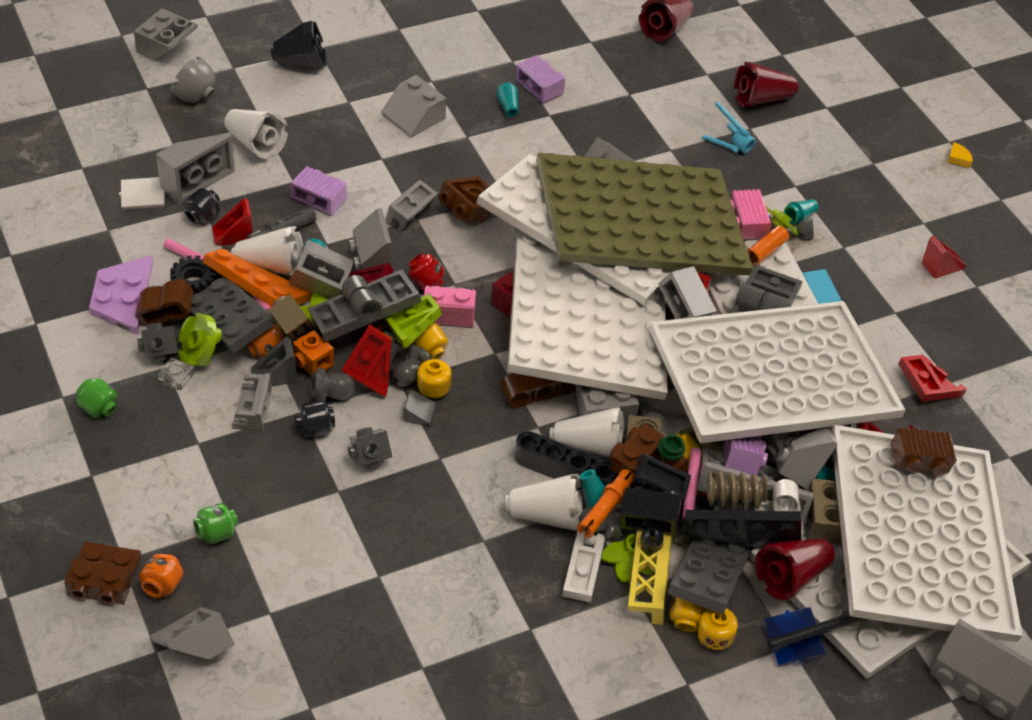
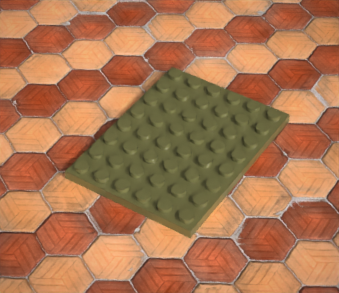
[536,153,753,276]

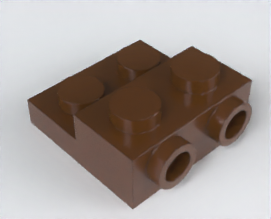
[438,176,491,224]
[610,423,688,491]
[64,541,142,605]

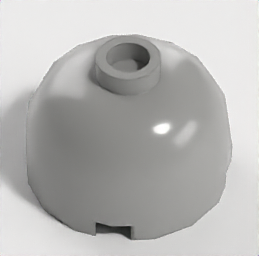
[170,56,215,103]

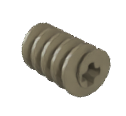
[707,470,768,510]

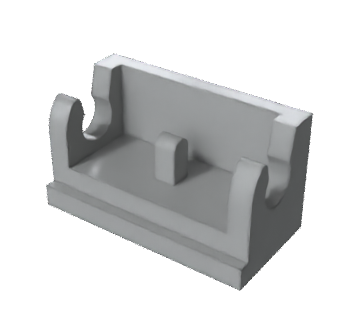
[385,180,438,231]
[232,373,272,432]

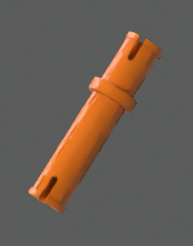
[577,469,635,538]

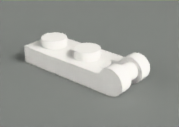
[562,531,605,603]

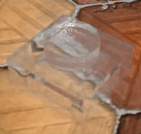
[157,357,195,391]

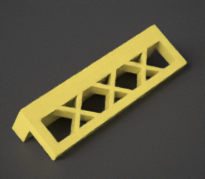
[628,530,673,625]

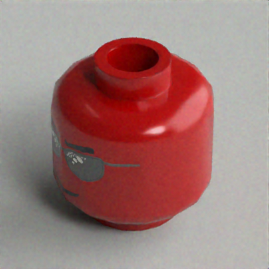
[408,253,445,291]

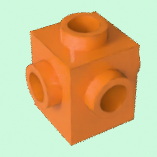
[293,330,334,375]

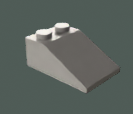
[156,133,235,204]

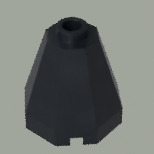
[270,20,327,68]

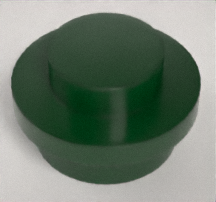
[657,434,686,461]

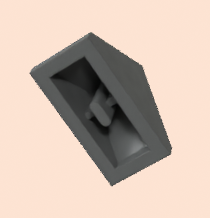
[251,337,296,386]

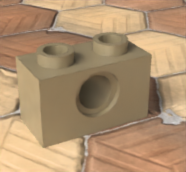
[268,294,317,342]

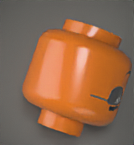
[247,323,285,358]
[139,554,184,598]

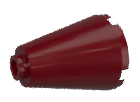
[638,0,693,42]
[734,62,799,107]
[755,538,835,601]

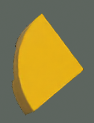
[948,142,973,168]

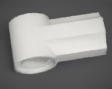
[773,479,804,535]

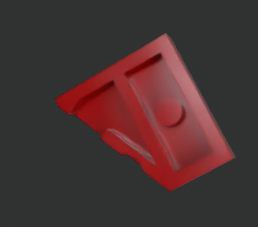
[341,324,392,397]
[898,355,967,402]

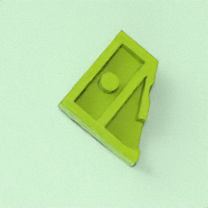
[384,294,442,348]

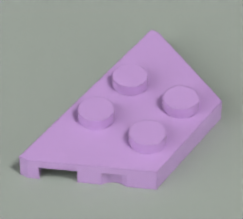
[89,256,153,334]

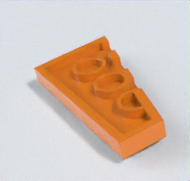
[203,249,312,307]

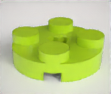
[178,313,222,367]

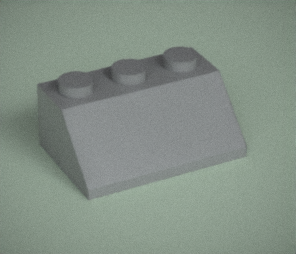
[930,619,1032,720]

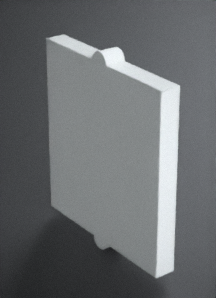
[119,177,166,209]

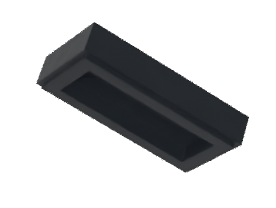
[633,454,691,502]

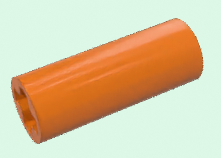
[747,226,789,266]

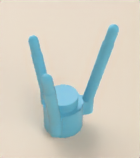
[702,101,756,154]

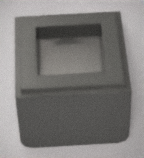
[404,390,436,426]

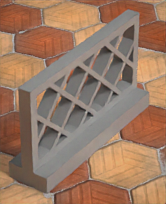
[697,447,814,522]

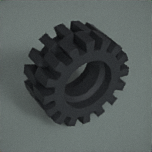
[170,255,217,295]

